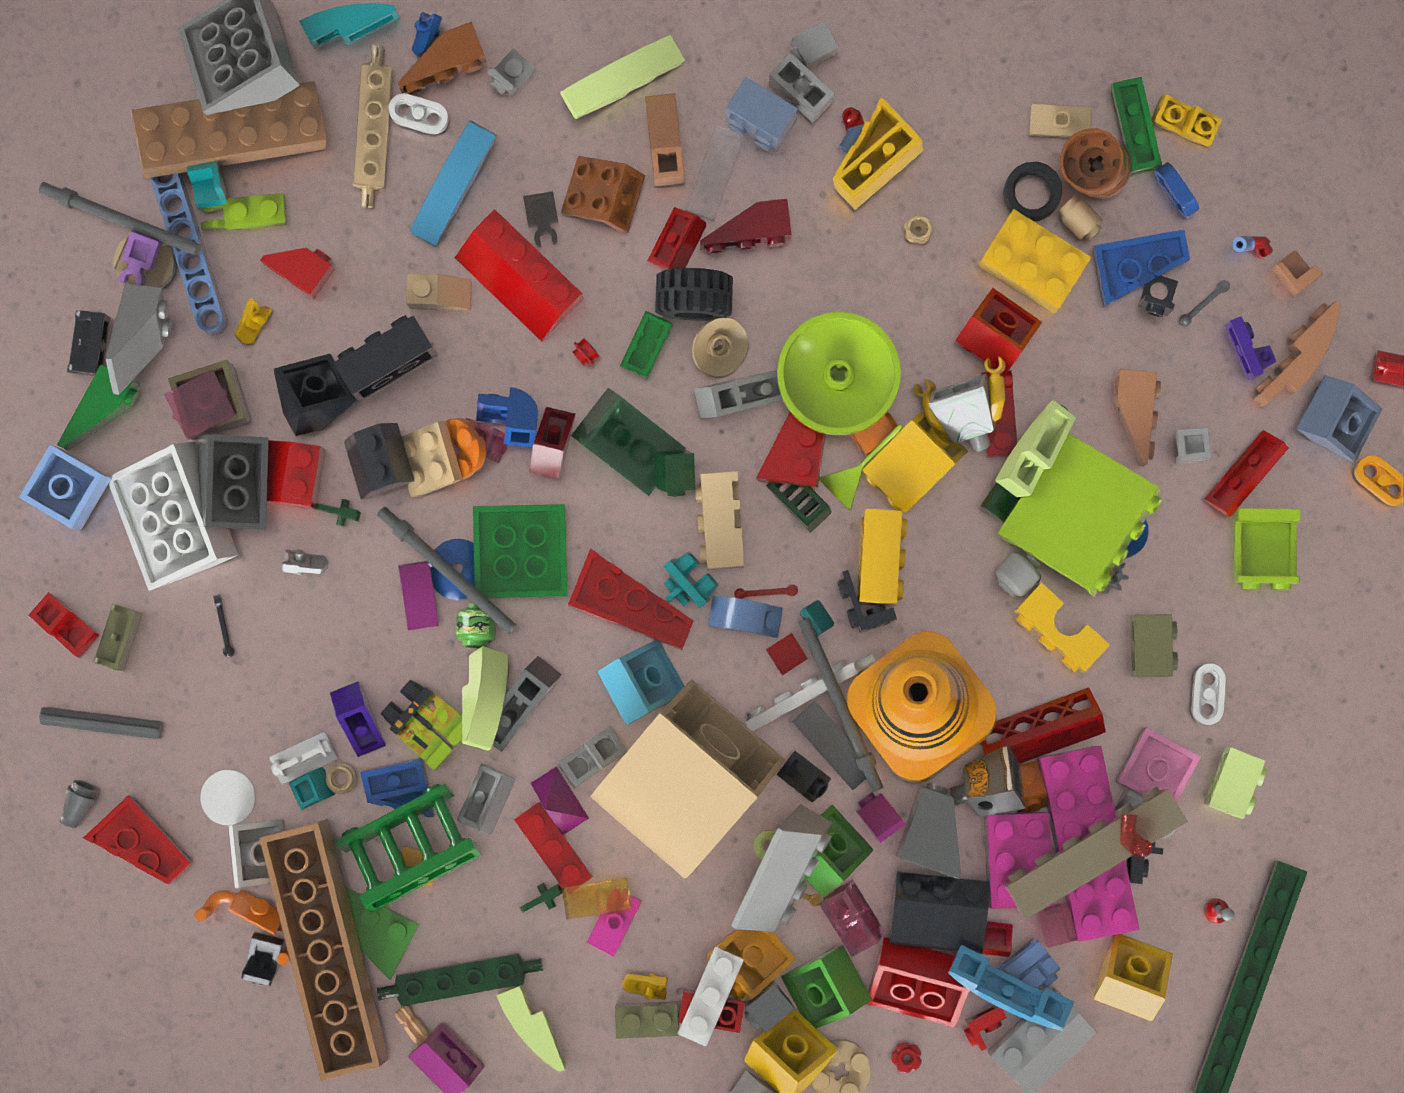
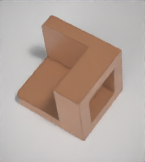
[1271,251,1323,297]

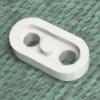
[388,93,449,135]
[1191,663,1226,725]

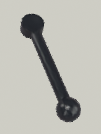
[213,594,235,658]

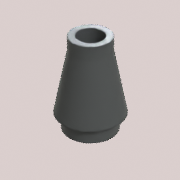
[60,780,97,828]

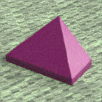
[531,766,589,835]

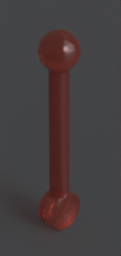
[734,584,798,599]

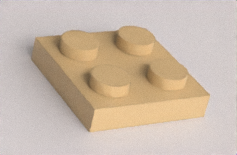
[402,421,463,498]

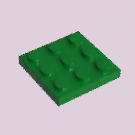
[473,504,567,599]

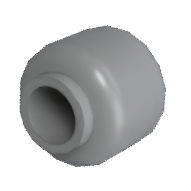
[995,552,1041,598]

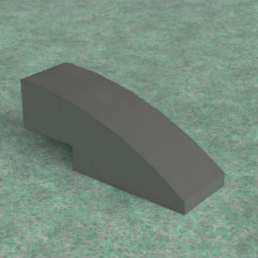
[792,701,866,790]

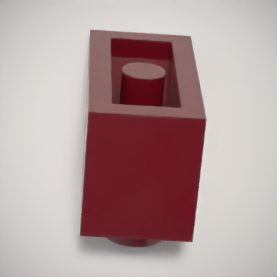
[529,407,576,479]

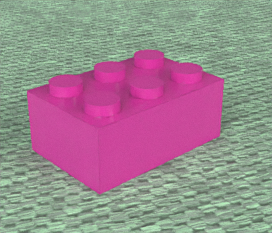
[984,812,1054,909]

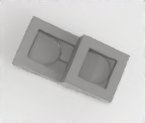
[557,726,627,789]

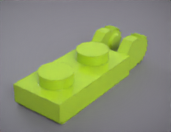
[199,193,287,231]

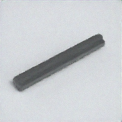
[39,707,162,739]

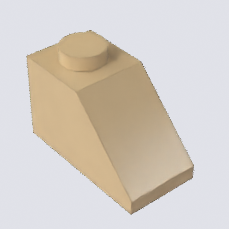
[406,273,471,311]

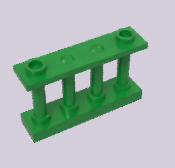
[335,784,482,912]

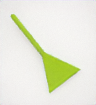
[819,424,904,510]

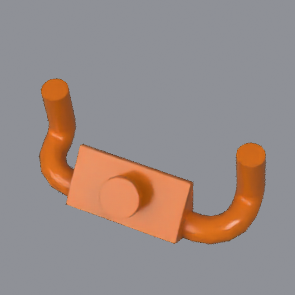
[194,889,290,965]

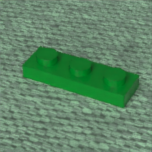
[1111,77,1162,173]

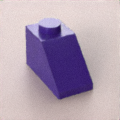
[330,681,386,757]

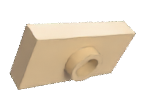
[1029,104,1092,138]

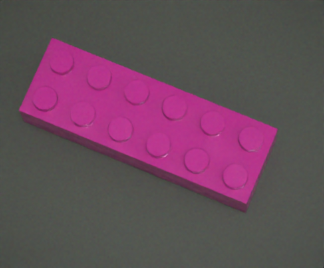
[1036,746,1140,942]

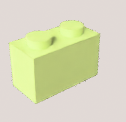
[1204,747,1267,819]

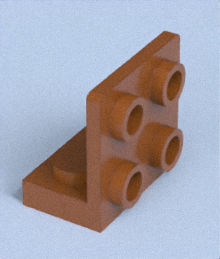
[561,156,646,233]

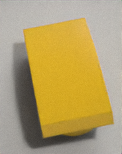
[1152,94,1222,147]

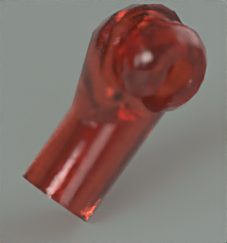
[1120,814,1152,858]

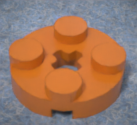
[446,418,486,479]

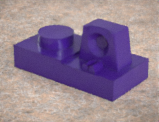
[1225,316,1276,381]

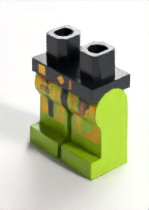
[381,680,462,771]

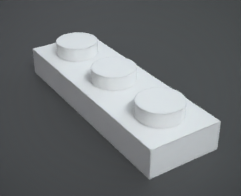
[677,947,744,1047]

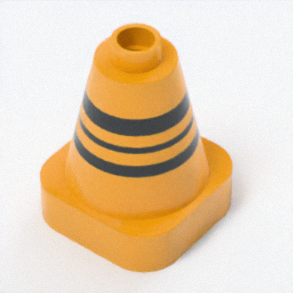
[847,631,997,783]

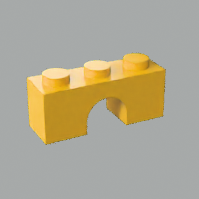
[1014,582,1110,673]

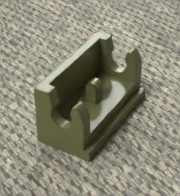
[93,604,143,671]

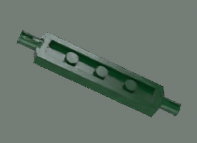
[377,952,543,1007]

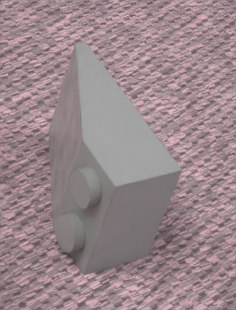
[105,283,172,395]

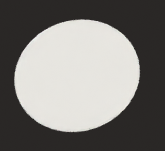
[200,770,255,825]

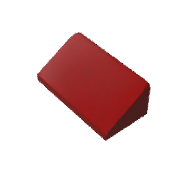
[647,207,707,270]

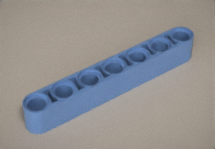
[150,173,228,336]

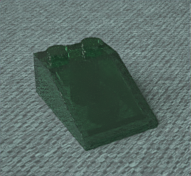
[571,388,686,496]

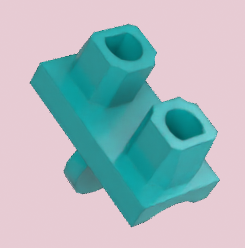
[663,552,719,608]

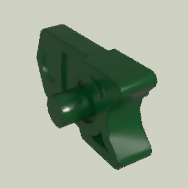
[315,499,361,526]
[519,883,564,913]

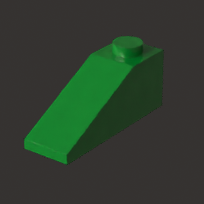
[57,364,139,451]

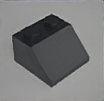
[344,423,415,500]

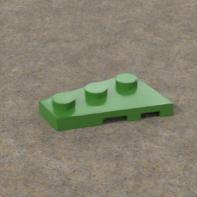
[345,886,419,980]

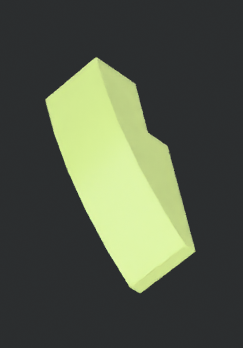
[995,400,1076,497]
[462,646,508,750]
[496,985,566,1072]

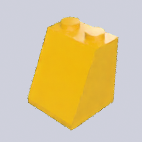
[862,410,969,514]

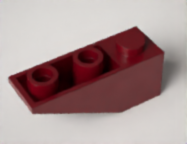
[700,199,792,254]

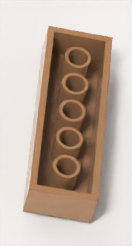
[131,81,327,179]

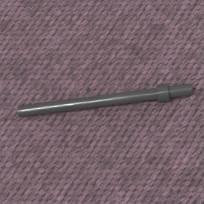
[39,182,201,256]
[377,507,517,634]
[798,617,884,792]

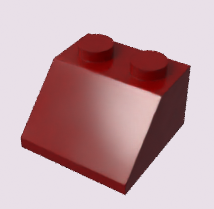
[955,288,1042,375]
[267,440,326,510]

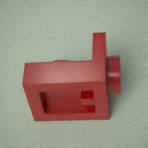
[964,1005,1007,1051]

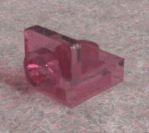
[455,418,508,463]

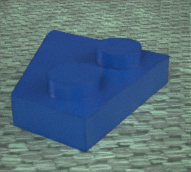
[360,758,435,818]

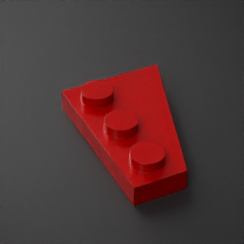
[756,412,826,487]
[83,795,192,884]

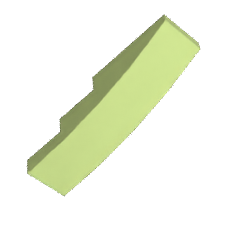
[560,35,685,119]

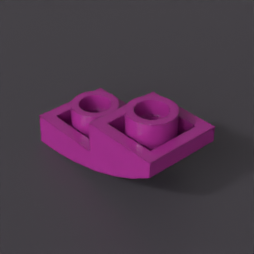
[398,561,438,630]

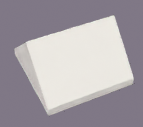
[229,819,284,888]

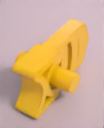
[234,298,272,344]
[622,973,668,1000]

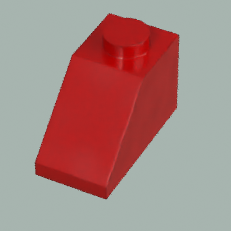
[260,247,335,299]

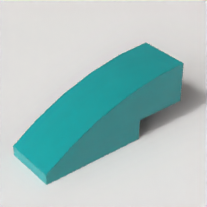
[299,3,400,49]

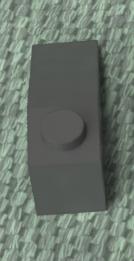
[493,656,562,752]

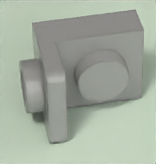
[488,49,536,97]

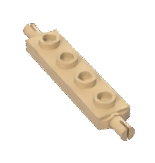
[353,44,392,208]

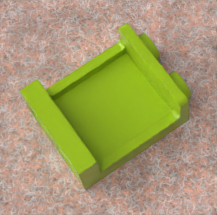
[1233,508,1301,590]

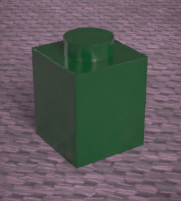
[655,449,695,497]

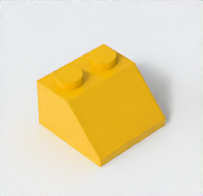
[1094,934,1173,1021]
[744,1009,838,1093]

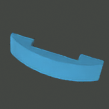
[948,945,1074,1030]

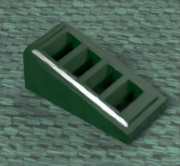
[766,482,832,532]

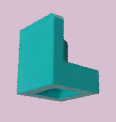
[187,161,228,209]

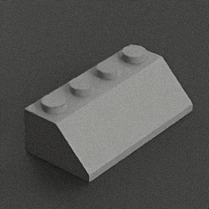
[731,804,832,932]

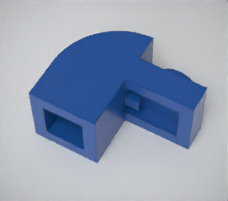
[476,387,538,448]

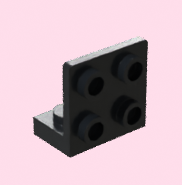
[837,570,897,633]

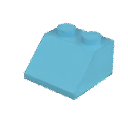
[597,640,685,725]

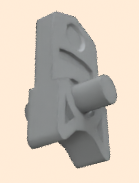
[282,549,328,575]

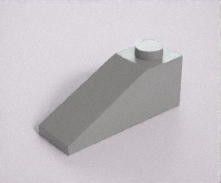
[694,370,783,419]

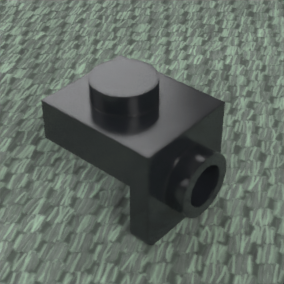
[241,932,284,986]

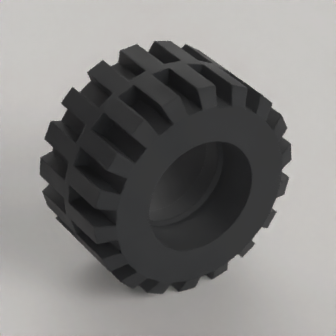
[655,268,733,321]

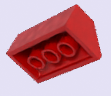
[454,209,584,342]

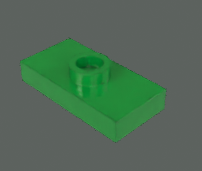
[620,311,673,380]

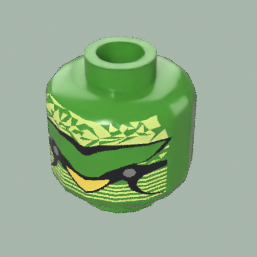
[455,603,496,649]

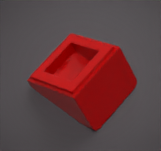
[766,633,808,676]

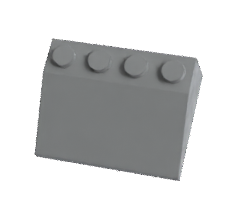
[178,0,300,115]

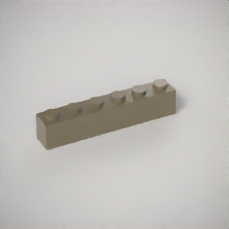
[1004,787,1188,919]

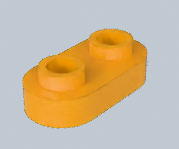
[1354,455,1404,506]

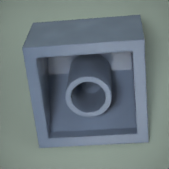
[1297,375,1382,462]

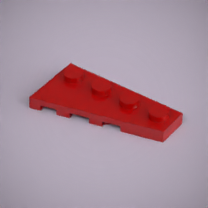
[568,548,693,650]

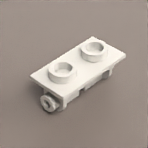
[269,731,338,785]

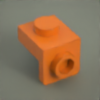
[1017,761,1047,813]

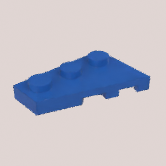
[1093,230,1190,307]

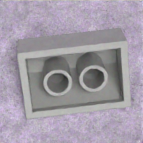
[987,987,1097,1093]

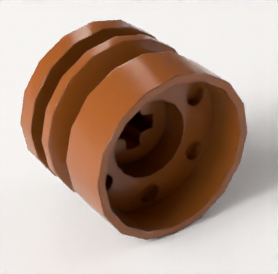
[1060,128,1131,199]

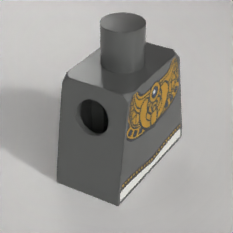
[950,745,1025,816]

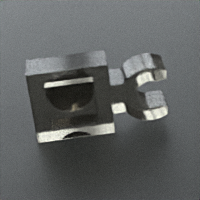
[523,191,559,248]

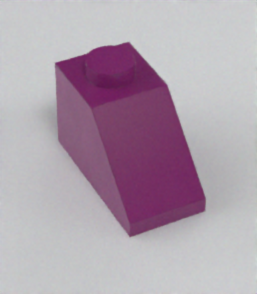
[856,792,906,843]

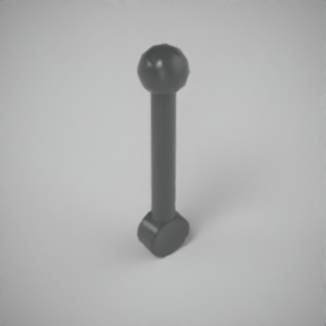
[1180,280,1230,326]

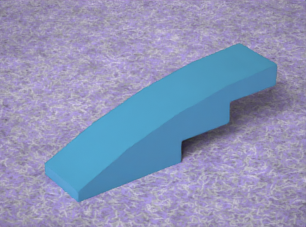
[409,120,497,246]

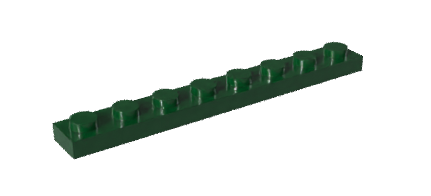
[1192,860,1308,1093]

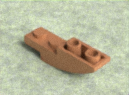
[1254,301,1340,407]

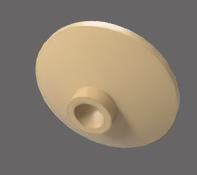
[692,317,749,377]

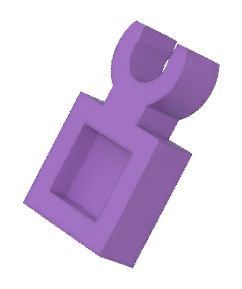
[119,231,162,286]

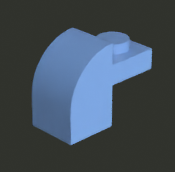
[708,596,783,638]

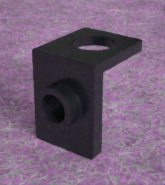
[1138,276,1178,317]

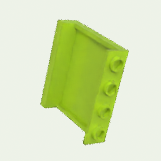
[998,433,1162,596]

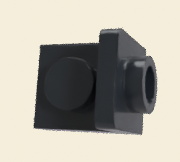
[777,751,831,802]
[1126,841,1164,884]

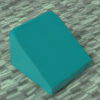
[800,600,834,636]
[289,767,335,810]

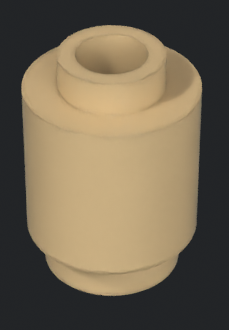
[1058,195,1103,241]

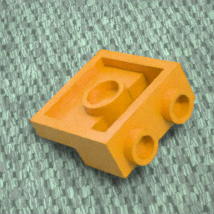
[706,929,796,1003]

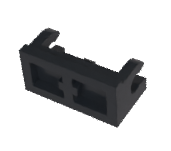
[67,310,111,376]

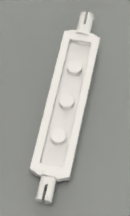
[743,654,876,732]

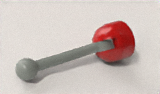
[1203,898,1234,924]

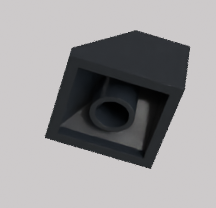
[274,354,356,436]

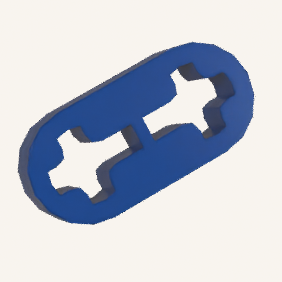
[1154,162,1199,218]

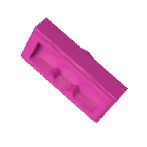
[587,887,642,957]

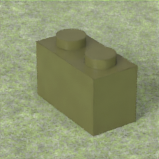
[1130,614,1178,677]
[615,1001,679,1039]

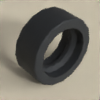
[1003,161,1063,222]

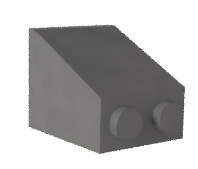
[896,783,961,879]

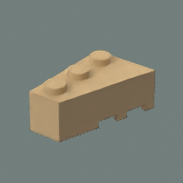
[695,471,744,570]

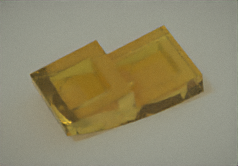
[562,878,632,920]

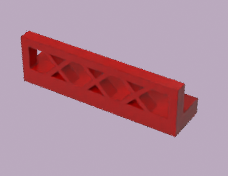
[980,688,1106,764]

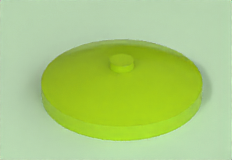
[777,312,901,435]

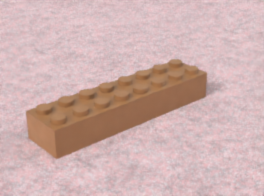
[259,819,389,1081]

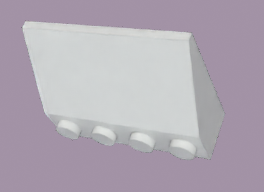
[109,441,239,591]

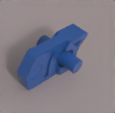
[412,12,442,57]

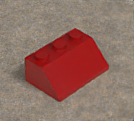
[867,937,969,1028]

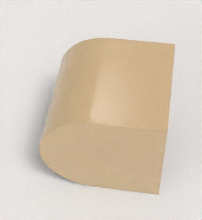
[590,679,785,879]

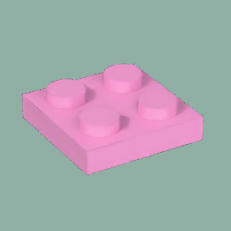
[1116,727,1201,802]

